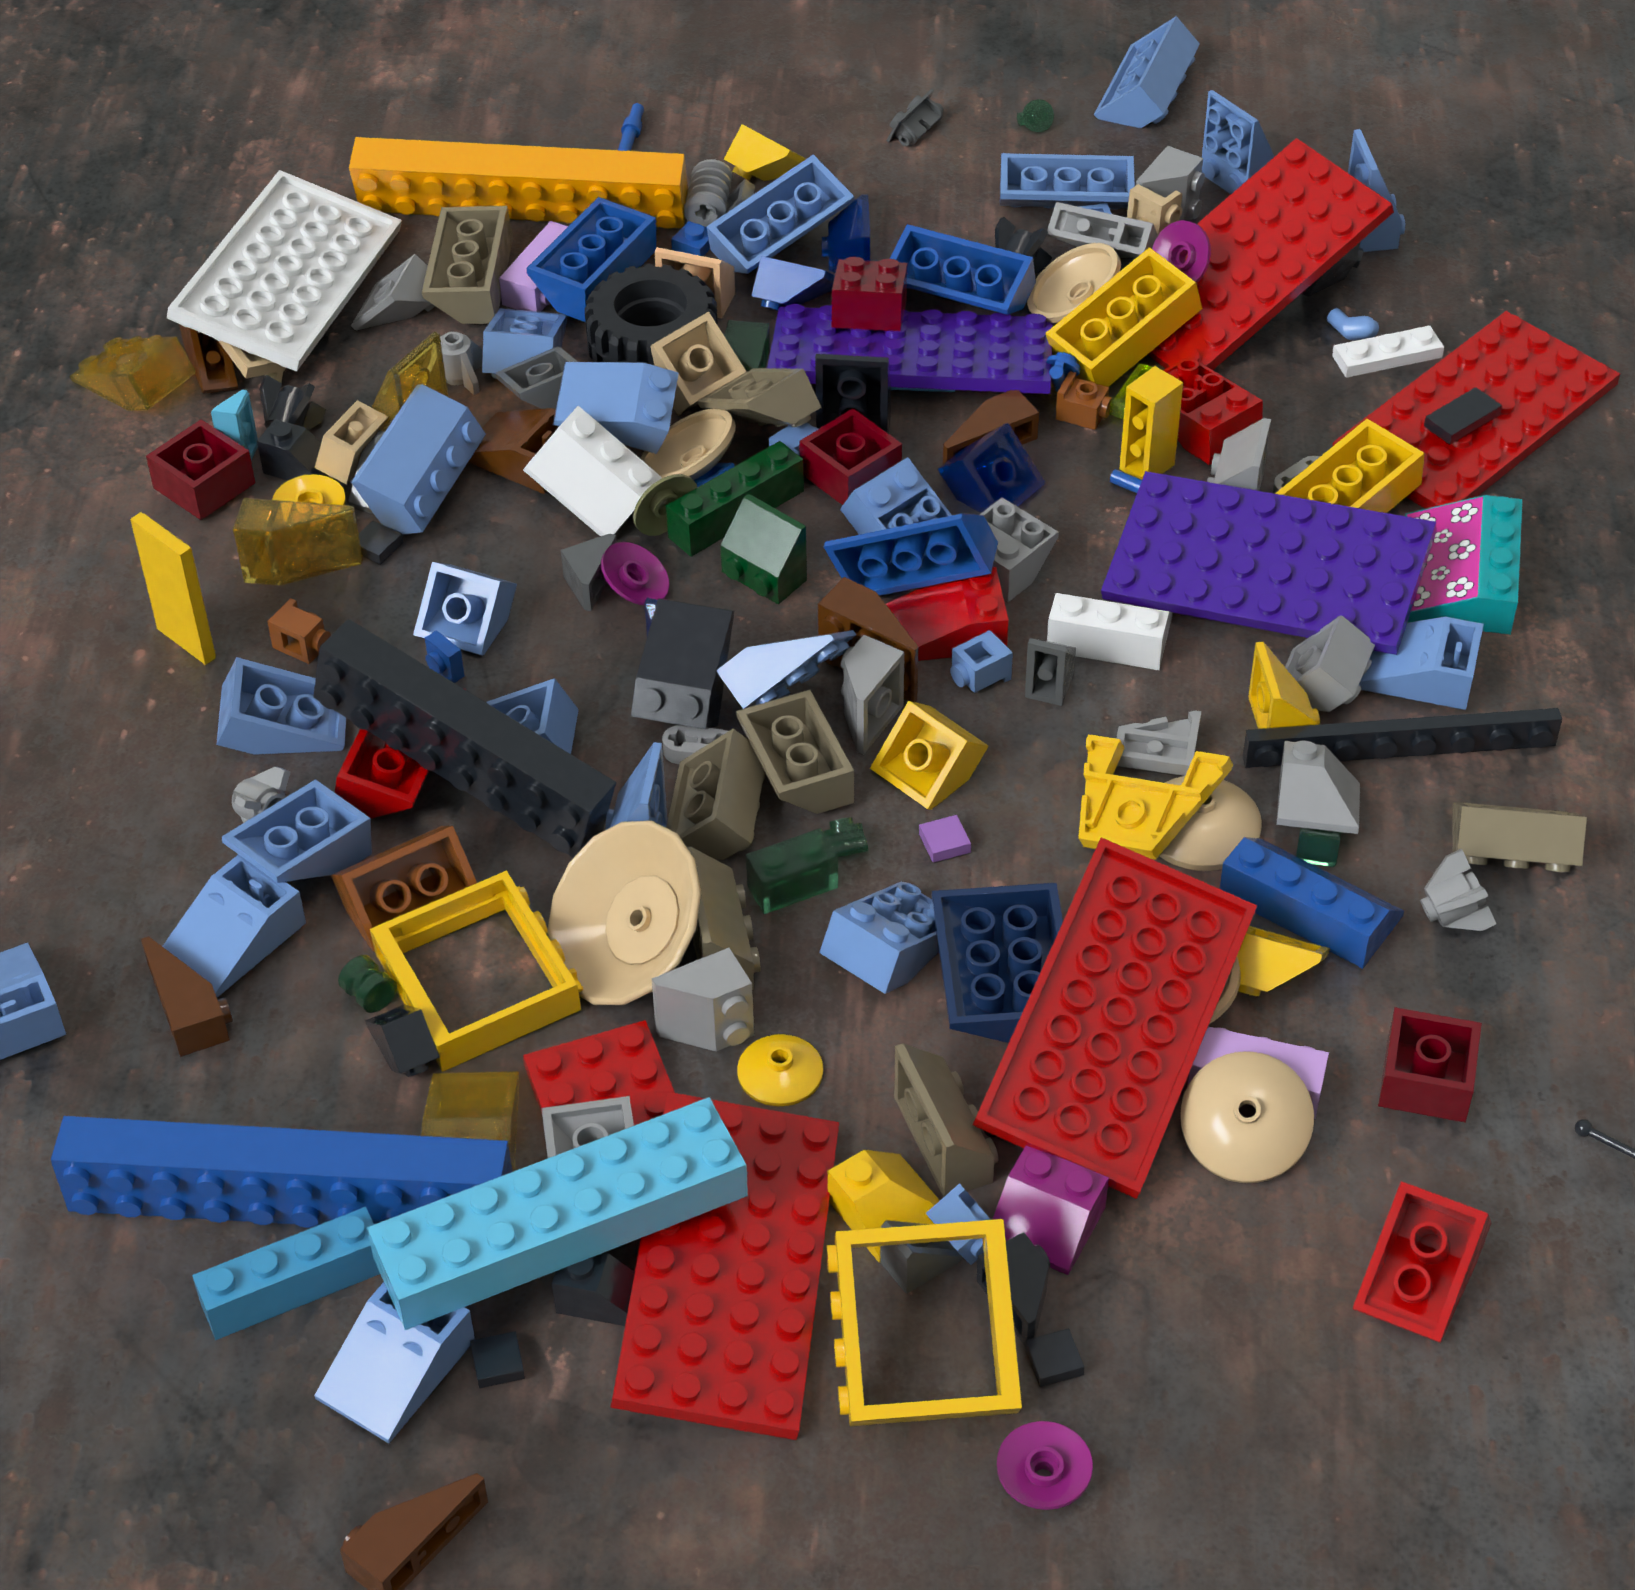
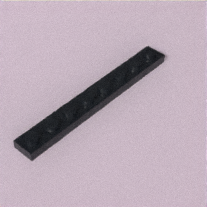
[1242,708,1562,768]

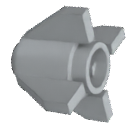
[425,332,483,395]
[232,767,290,823]
[1420,849,1496,931]

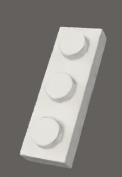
[1332,326,1444,378]

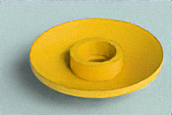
[272,474,346,527]
[737,1034,823,1107]

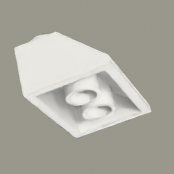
[523,406,662,536]
[1047,593,1173,670]

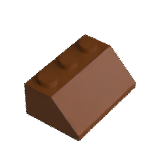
[331,826,477,951]

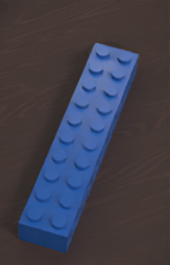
[51,1116,512,1228]

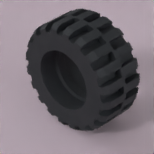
[585,264,718,366]

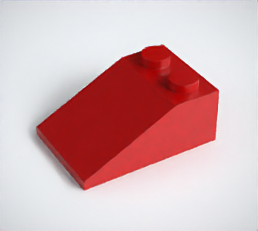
[886,567,1009,661]
[1352,1181,1492,1344]

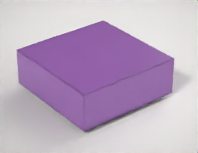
[919,815,971,863]

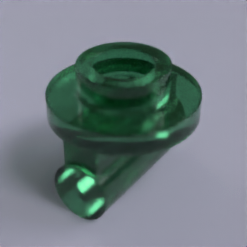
[1017,99,1054,132]
[823,817,868,859]

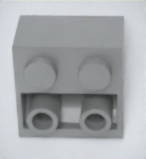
[980,498,1059,602]

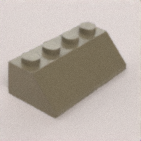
[422,206,513,325]

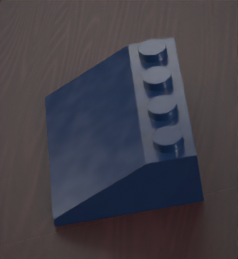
[932,883,1063,1043]

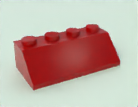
[334,688,466,819]

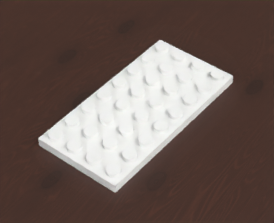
[167,170,402,372]

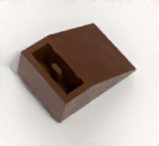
[468,408,559,494]
[818,577,918,702]

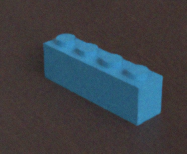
[192,1207,380,1340]

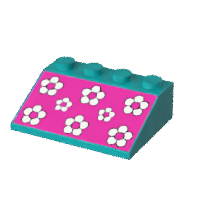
[1405,495,1522,635]

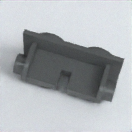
[886,88,944,146]

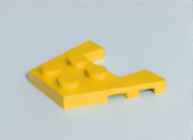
[1079,734,1233,860]

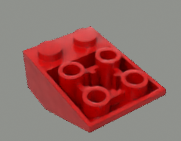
[1163,356,1263,465]

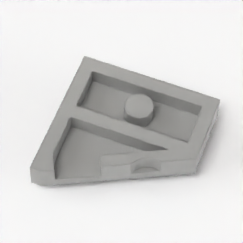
[1116,711,1201,776]

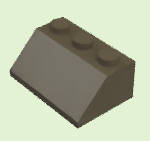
[698,368,821,427]
[736,690,854,814]
[666,729,765,860]
[1452,802,1587,872]
[687,847,761,990]
[894,1043,999,1197]

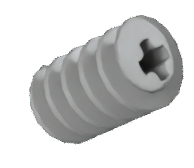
[684,159,733,227]

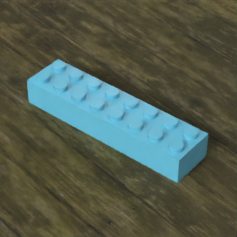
[367,1097,748,1330]

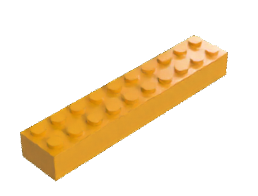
[349,137,688,229]

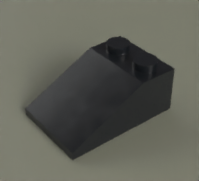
[815,354,891,434]
[631,598,735,729]

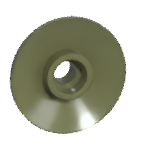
[633,474,697,536]

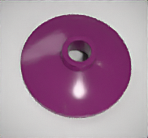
[1152,220,1211,283]
[601,542,669,606]
[997,1421,1093,1510]

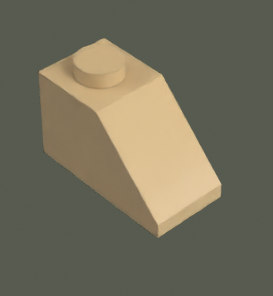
[315,400,389,484]

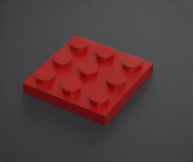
[523,1020,675,1126]

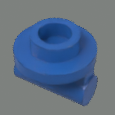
[1046,352,1081,392]

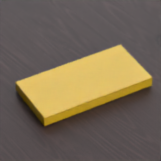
[130,512,216,665]

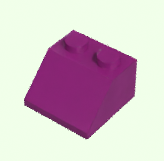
[992,1146,1109,1275]

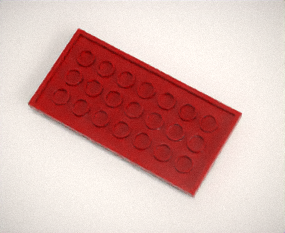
[1147,138,1394,370]
[1332,311,1621,509]
[973,837,1257,1199]
[611,1092,839,1440]

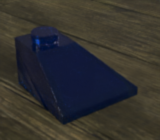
[822,194,870,274]
[938,423,1046,513]

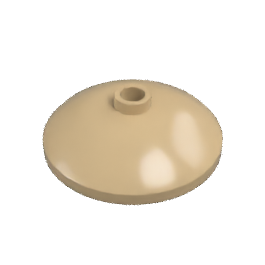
[1027,243,1121,323]
[640,409,736,480]
[1159,776,1262,871]
[1181,1051,1314,1183]

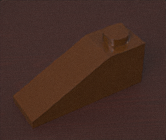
[179,324,238,394]
[942,390,1039,475]
[141,936,233,1057]
[340,1473,488,1590]

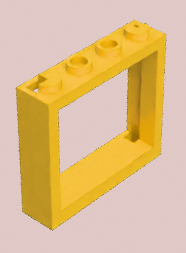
[370,870,583,1072]
[827,1219,1022,1426]

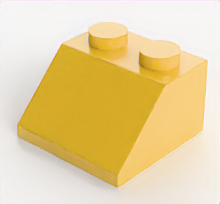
[870,701,988,810]

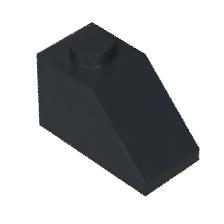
[257,419,336,481]
[365,1004,440,1077]
[976,1232,1050,1346]
[552,1253,635,1326]

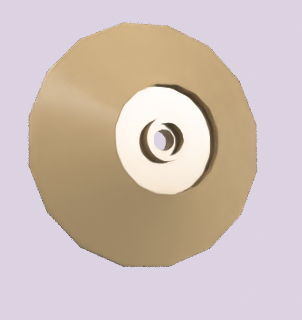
[548,821,702,1005]

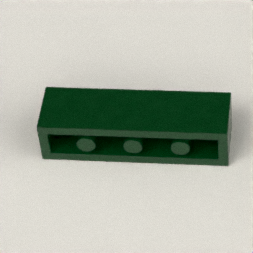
[666,441,804,557]

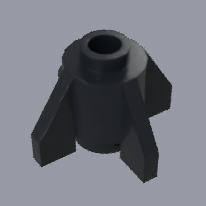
[995,217,1052,274]
[259,375,326,430]

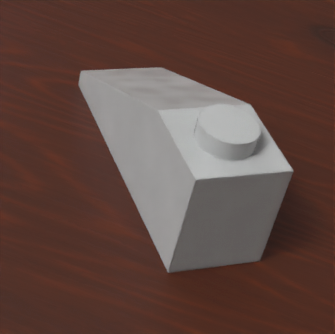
[1047,202,1158,258]

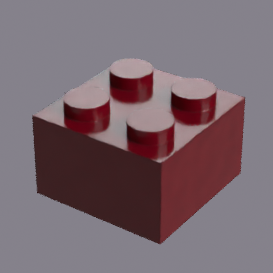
[831,257,907,331]
[799,409,902,505]
[146,419,256,520]
[1378,1007,1482,1123]

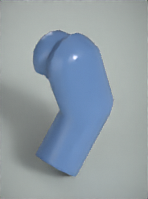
[1327,308,1379,340]

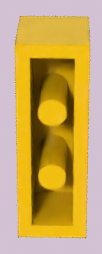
[1119,366,1183,480]

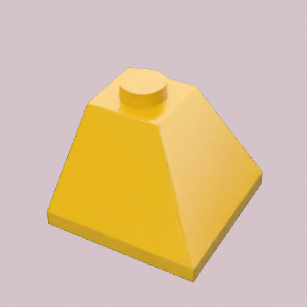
[724,124,806,181]
[1248,642,1320,729]
[1237,926,1330,996]
[827,1150,940,1263]

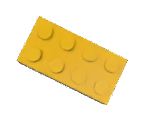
[1045,247,1202,387]
[1275,419,1424,513]

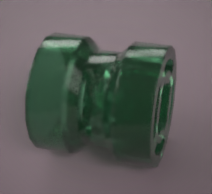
[338,955,397,1013]

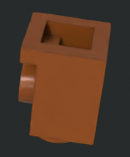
[1056,371,1113,430]
[267,598,331,664]

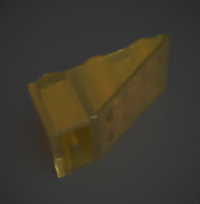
[69,335,197,411]
[233,498,363,586]

